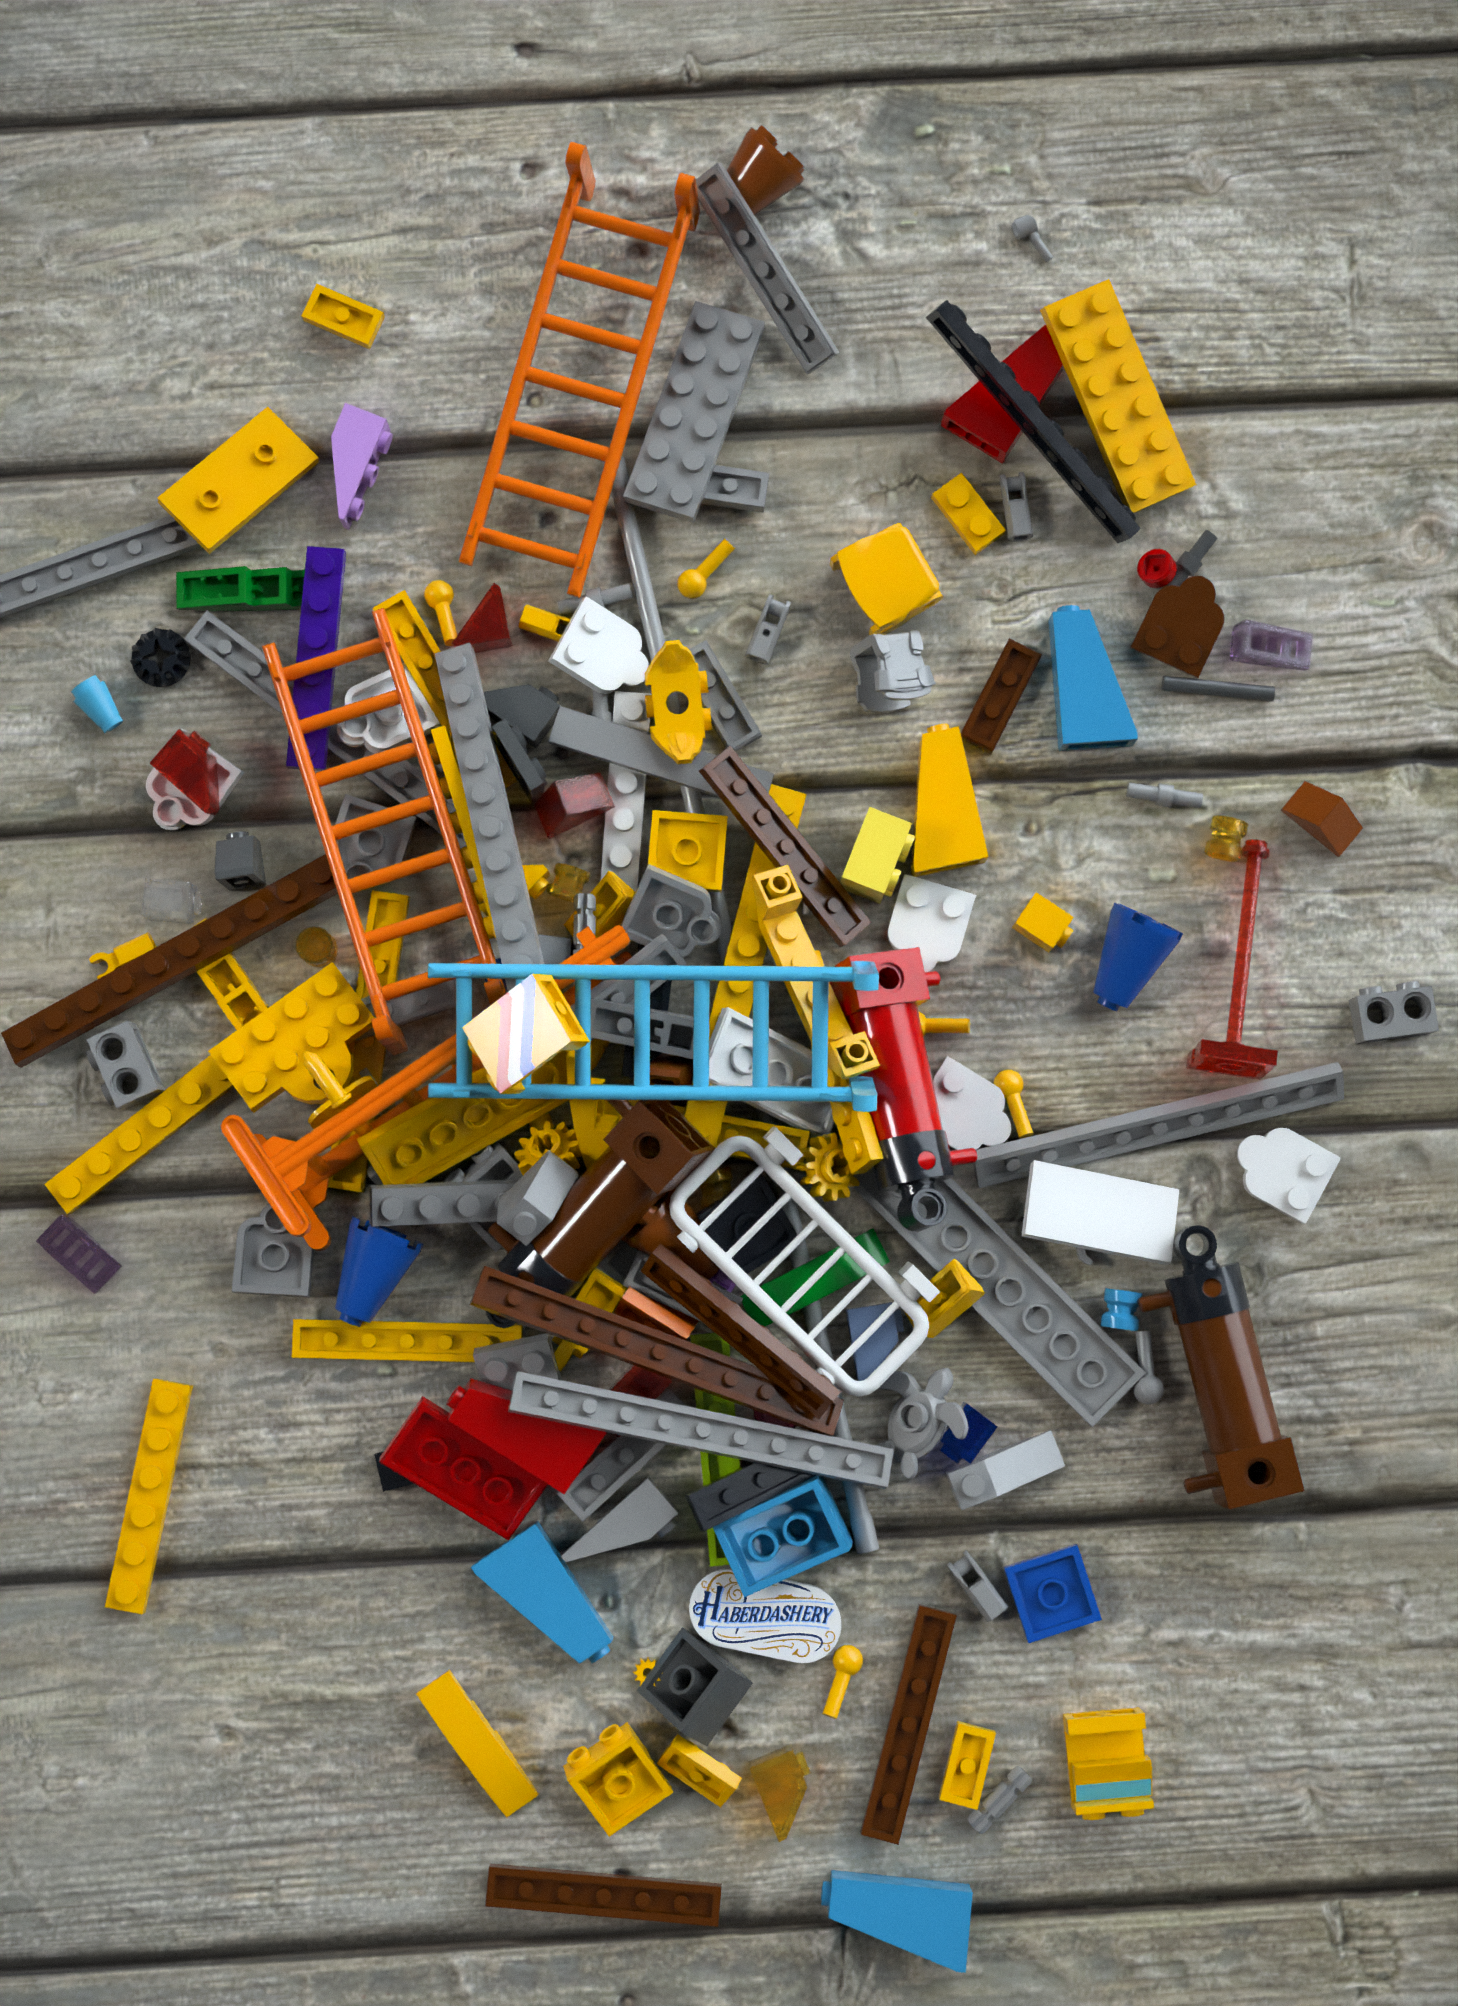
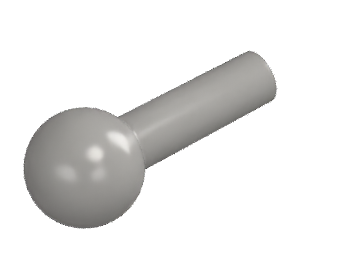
[1133,1331,1164,1405]

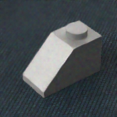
[497,1150,578,1246]

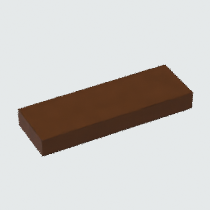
[961,638,1042,755]

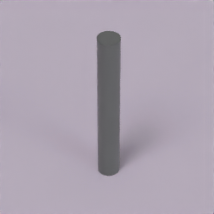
[1162,676,1275,701]

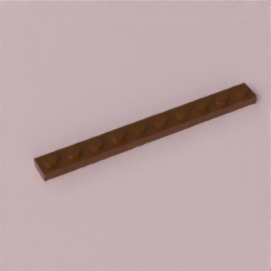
[1,854,338,1068]
[469,1266,844,1436]

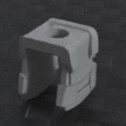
[850,630,936,713]

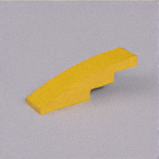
[193,918,269,1030]
[566,1043,619,1170]
[416,1669,539,1818]

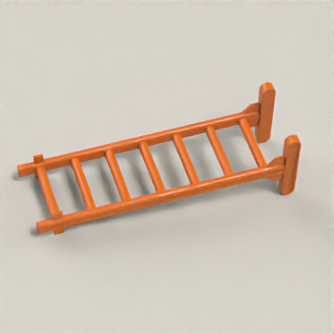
[458,141,700,598]
[262,608,507,1055]
[221,925,632,1251]

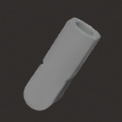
[1000,472,1033,542]
[745,594,792,665]
[947,1550,1008,1622]

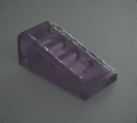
[1230,619,1313,671]
[36,1214,122,1294]

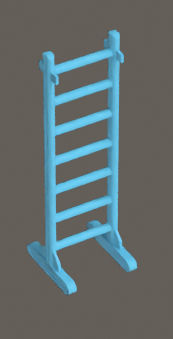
[428,961,879,1112]

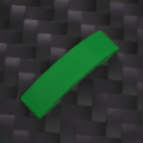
[740,1228,890,1326]

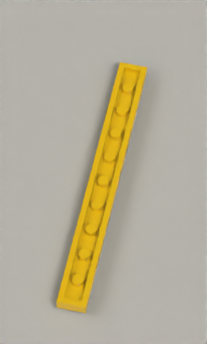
[683,784,806,1148]

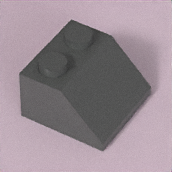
[637,1627,753,1746]

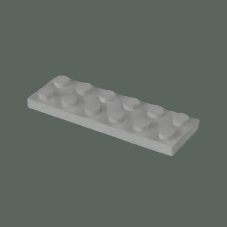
[623,301,765,523]

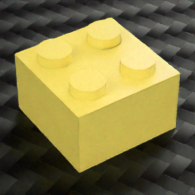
[840,807,915,904]

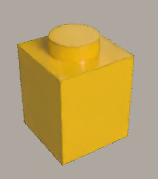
[1012,892,1074,953]

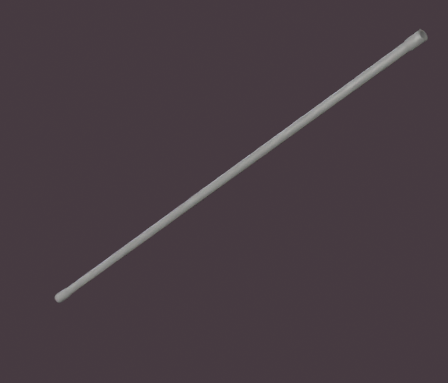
[603,457,880,1554]

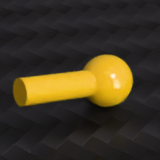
[677,538,735,599]
[424,580,459,646]
[918,1011,970,1036]
[993,1069,1034,1139]
[822,1645,863,1719]

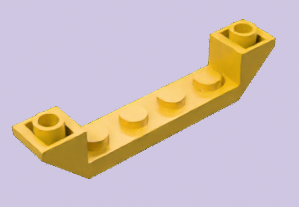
[752,865,880,1080]

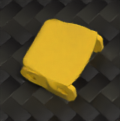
[830,523,943,635]

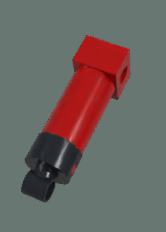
[830,947,978,1232]

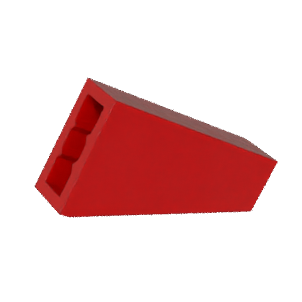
[941,325,1064,464]
[446,1378,607,1494]

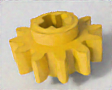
[514,1121,582,1175]
[796,1133,860,1202]

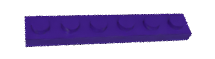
[286,546,346,771]

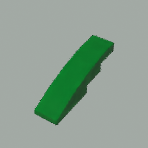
[176,566,305,611]

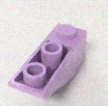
[331,403,393,530]

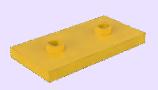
[157,407,319,554]

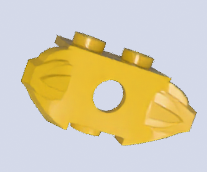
[644,640,712,765]

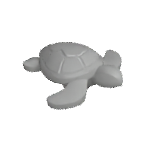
[876,1368,969,1479]

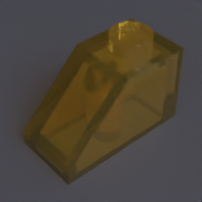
[749,1744,811,1842]

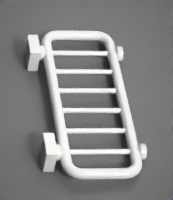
[669,1126,940,1397]

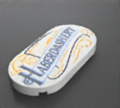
[689,1568,841,1663]

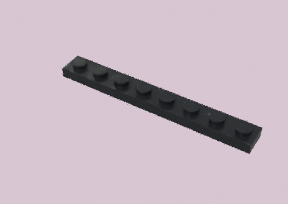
[926,300,1141,543]

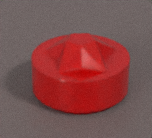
[1137,549,1177,588]

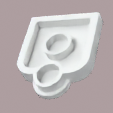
[548,597,649,694]
[337,663,440,754]
[146,728,245,831]
[887,874,976,972]
[933,1056,1011,1150]
[1237,1128,1341,1224]

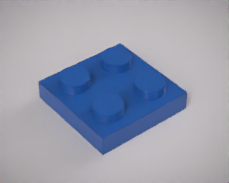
[1003,1544,1102,1643]

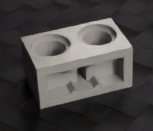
[1349,981,1439,1044]
[86,1020,165,1110]

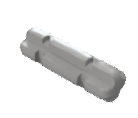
[573,893,596,954]
[968,1766,1032,1834]

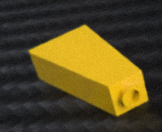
[911,724,989,877]

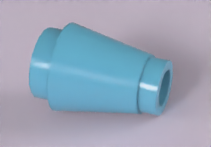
[71,675,123,733]

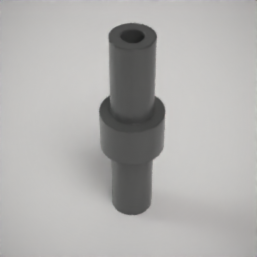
[1162,530,1218,588]

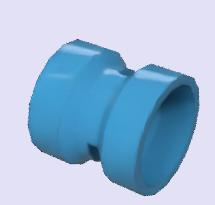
[1100,1288,1143,1331]

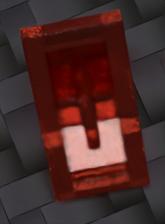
[452,583,513,653]
[534,773,615,839]

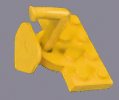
[208,962,377,1129]

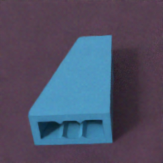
[1048,605,1138,751]
[471,1521,613,1664]
[821,1870,973,1973]

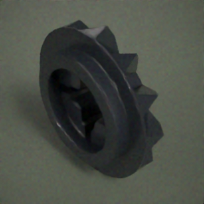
[130,628,191,687]

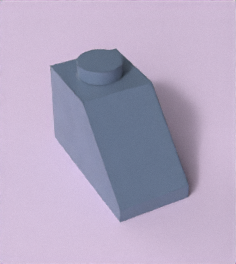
[845,1302,904,1381]

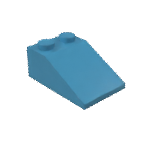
[713,1475,853,1597]

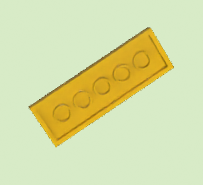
[1040,279,1197,513]
[357,1050,570,1185]

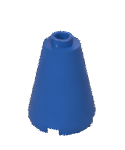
[1093,903,1183,1011]
[335,1216,424,1327]

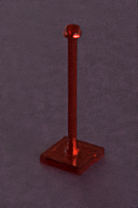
[1186,839,1278,1080]

